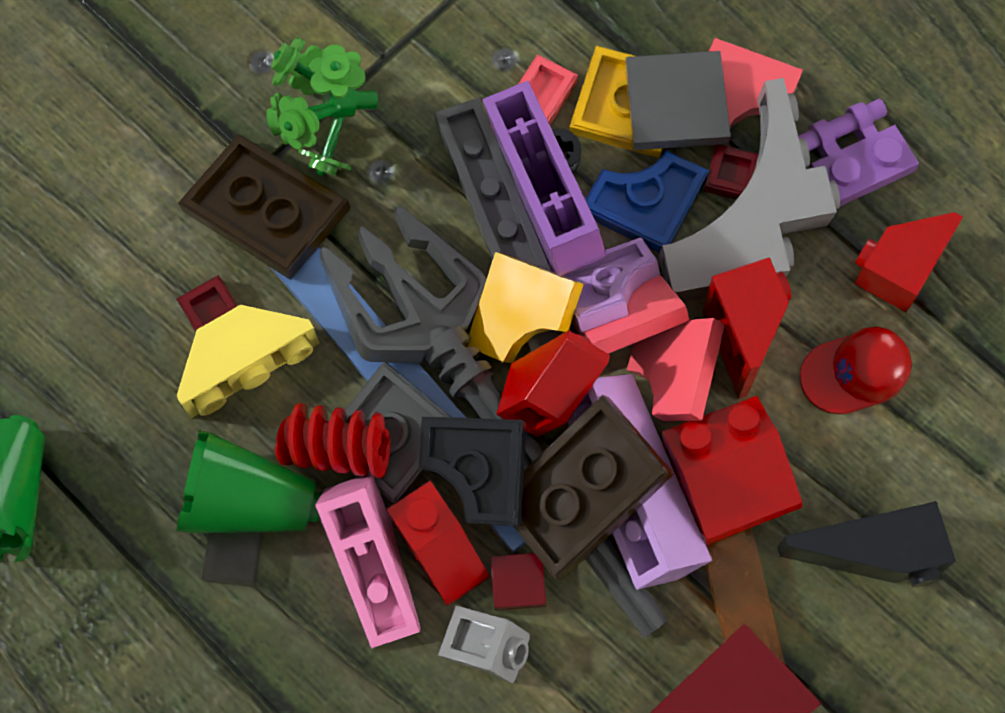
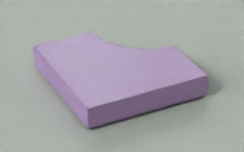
[551,238,660,333]

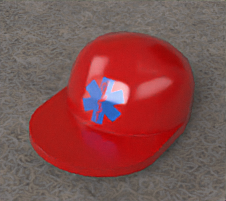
[800,326,912,415]

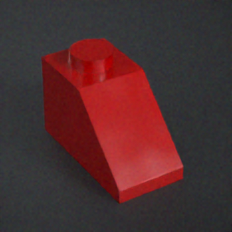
[854,212,963,313]
[386,481,490,607]

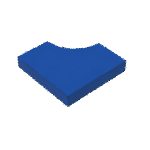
[585,150,709,253]

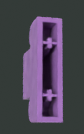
[482,80,606,277]

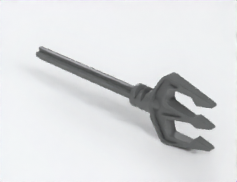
[320,207,669,639]

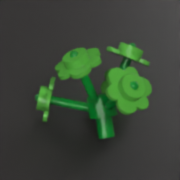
[266,37,378,176]

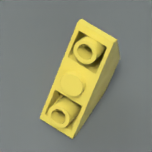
[177,305,320,418]

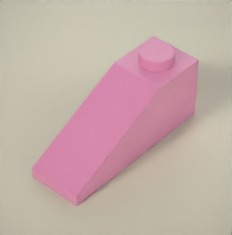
[316,473,421,648]

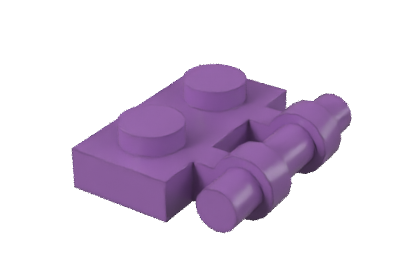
[798,99,919,207]

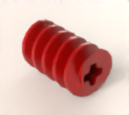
[275,402,391,479]

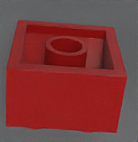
[702,257,792,399]
[662,396,803,545]

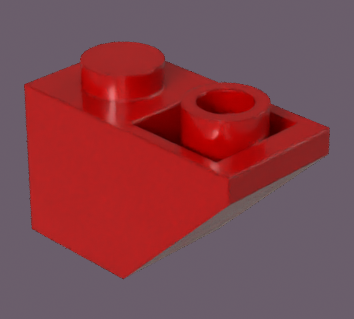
[496,331,610,437]

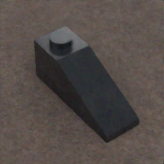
[778,501,956,587]

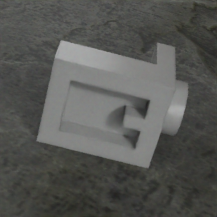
[438,605,530,683]

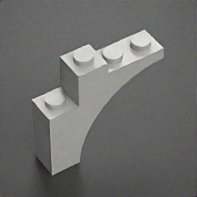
[658,78,840,302]

